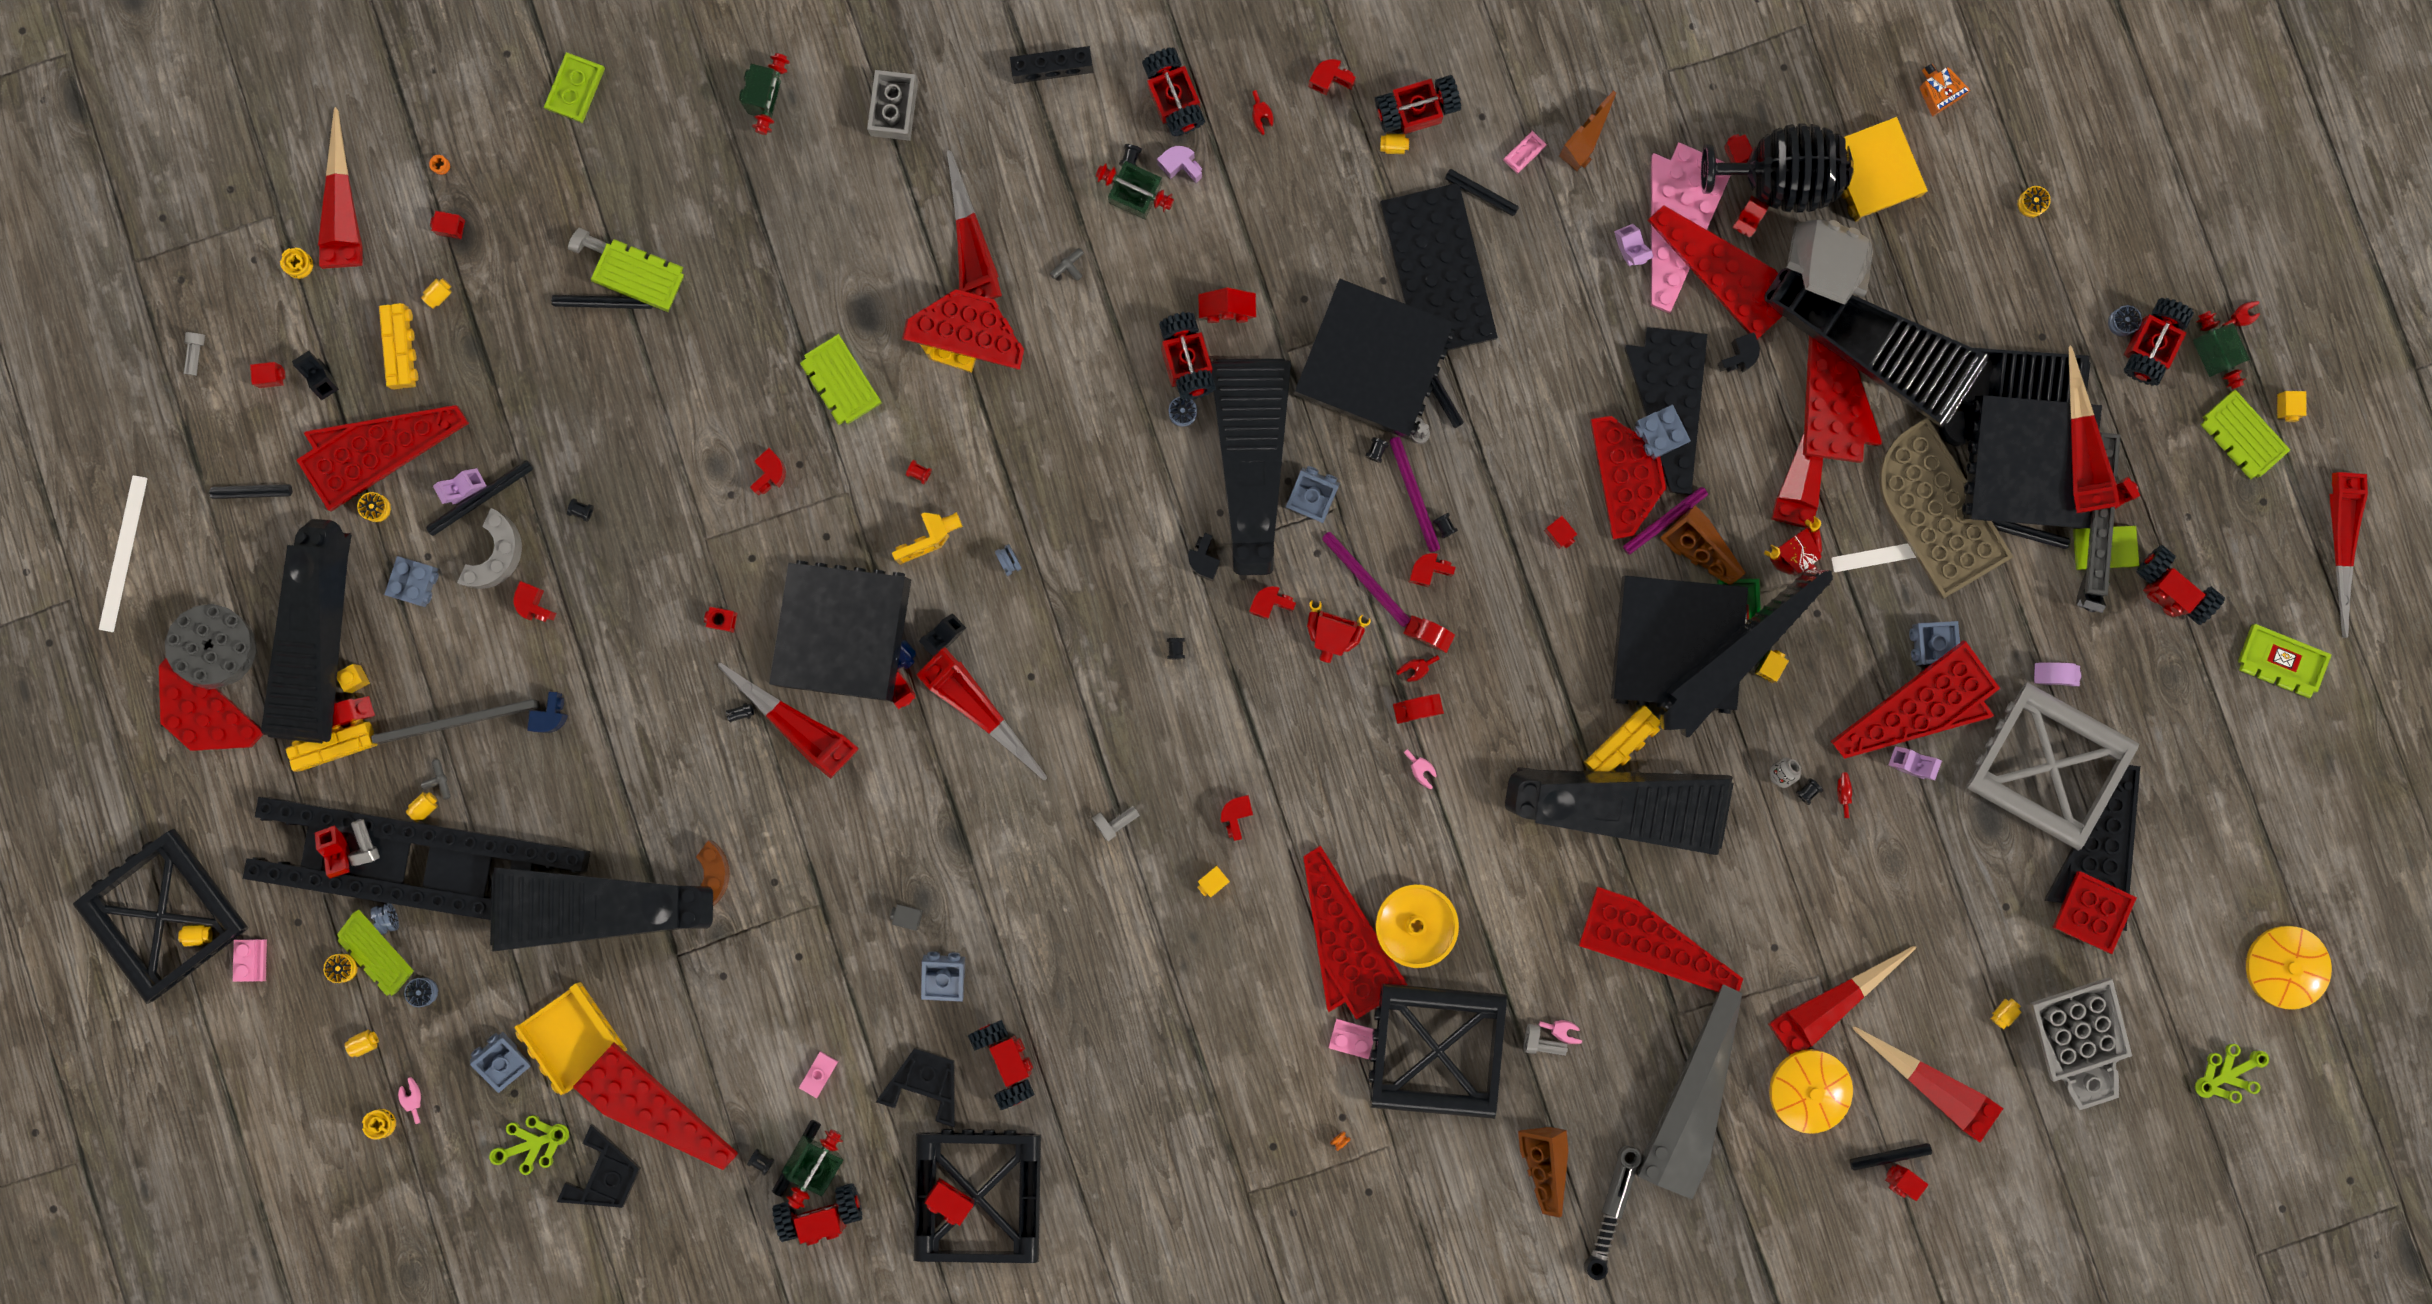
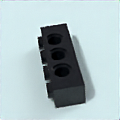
[1010,46,1094,84]

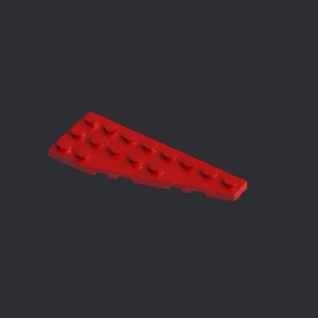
[1648,205,1782,339]
[1578,887,1744,992]
[573,1042,738,1170]

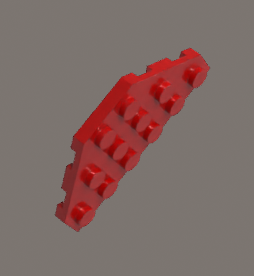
[902,289,1024,370]
[1590,416,1666,540]
[159,658,264,751]

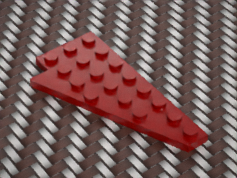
[1803,336,1882,463]
[296,405,469,512]
[1831,640,2000,759]
[1303,846,1408,1020]

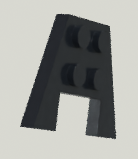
[876,1048,955,1127]
[557,1124,641,1208]

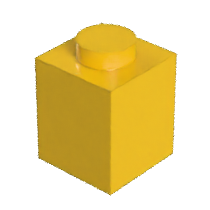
[2277,391,2306,422]
[1755,650,1789,683]
[337,664,370,693]
[1197,866,1230,897]

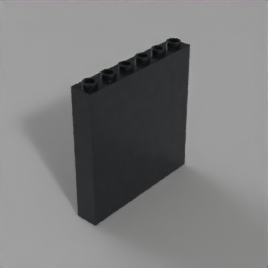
[1294,278,1455,439]
[1962,395,2102,529]
[769,560,911,702]
[1611,575,1748,714]

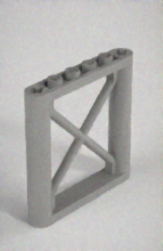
[1966,682,2139,851]

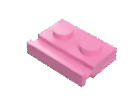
[233,939,267,982]
[1328,1019,1373,1059]

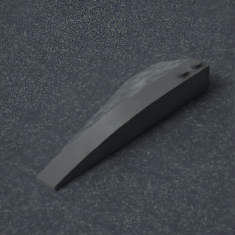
[1636,984,1742,1199]

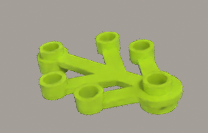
[2195,1043,2269,1104]
[489,1115,569,1175]

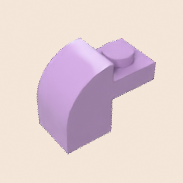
[1157,146,1202,183]
[1614,224,1653,266]
[433,468,486,504]
[2034,663,2081,686]
[1889,746,1942,780]

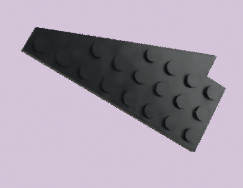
[1625,327,1708,495]
[2045,765,2141,931]

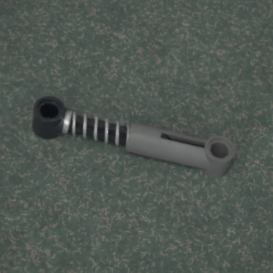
[1584,1145,1641,1280]

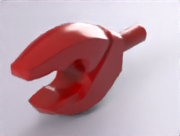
[1252,90,1274,135]
[2222,301,2260,329]
[1396,655,1440,682]
[1837,772,1852,818]

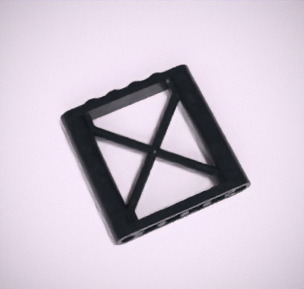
[73,829,249,1004]
[1368,983,1507,1119]
[913,1129,1041,1263]

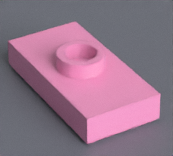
[1503,131,1547,174]
[799,1051,839,1098]

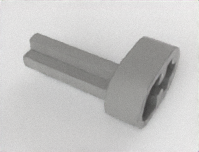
[568,227,607,254]
[184,332,205,376]
[1410,417,1430,444]
[1092,806,1140,842]
[348,819,380,866]
[1524,1024,1568,1056]

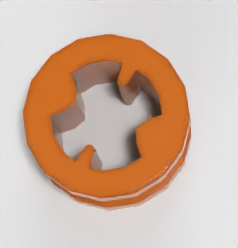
[429,155,450,175]
[1330,1131,1351,1151]

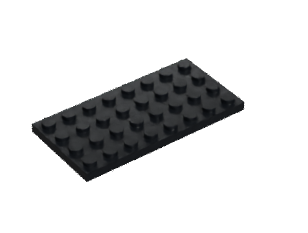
[1380,183,1498,351]

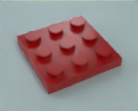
[2052,871,2137,954]

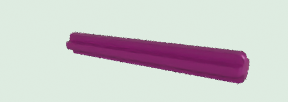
[1623,487,1708,555]

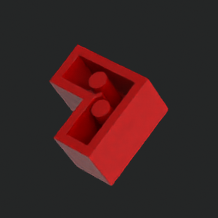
[1198,287,1256,323]

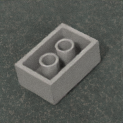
[867,70,918,141]

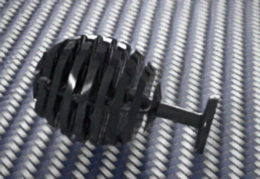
[1701,123,1854,213]

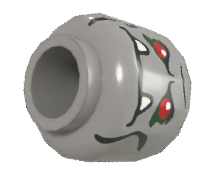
[1770,757,1801,788]

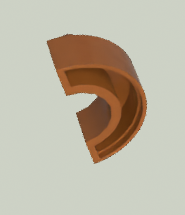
[696,840,730,906]

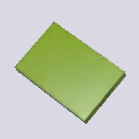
[544,52,605,123]
[2073,526,2139,570]

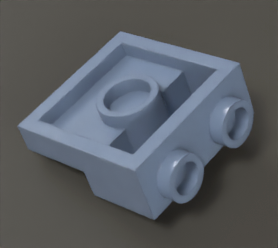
[1634,405,1691,460]
[1286,466,1340,523]
[384,556,439,607]
[1909,621,1960,666]
[921,951,965,1002]
[470,1032,531,1093]

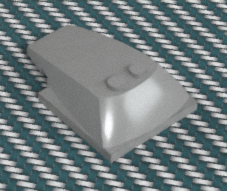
[1787,220,1873,305]
[2030,977,2132,1110]

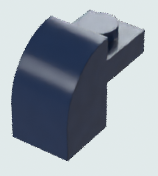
[527,692,568,733]

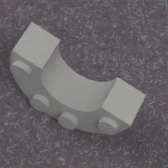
[457,508,522,589]

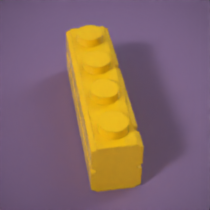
[379,303,418,389]
[1583,705,1661,772]
[286,719,378,772]

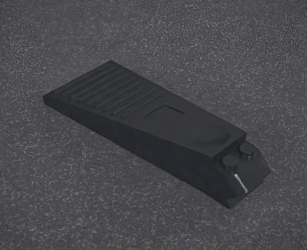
[1764,268,1988,427]
[1959,348,2091,411]
[1210,358,1291,575]
[261,519,352,744]
[1660,569,1833,737]
[1505,767,1734,855]
[490,868,713,952]

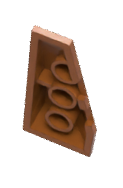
[1559,90,1616,171]
[1660,505,1745,585]
[1518,1127,1569,1218]

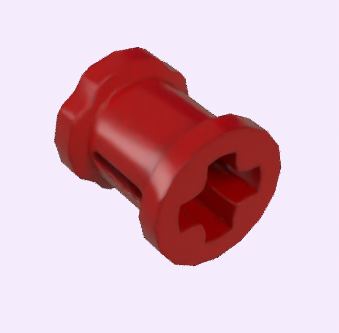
[905,460,932,485]

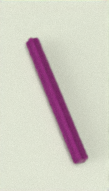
[1390,437,1440,553]
[1322,532,1410,627]

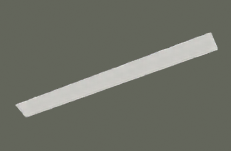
[99,475,147,632]
[1831,543,1916,572]

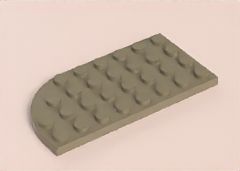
[1879,418,2013,599]

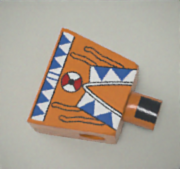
[1920,64,1970,117]

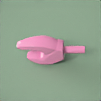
[1404,749,1437,789]
[1539,1020,1582,1044]
[398,1077,421,1124]

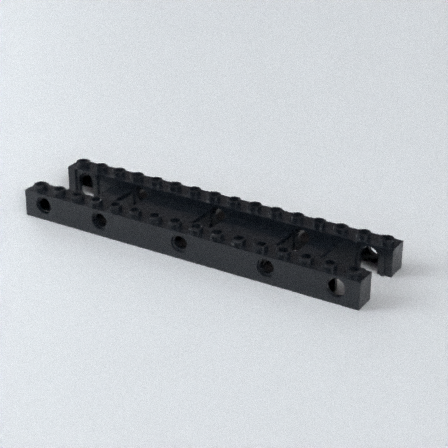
[242,797,591,920]

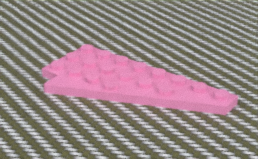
[1651,143,1731,314]

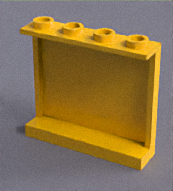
[1841,117,1928,222]
[514,982,627,1095]

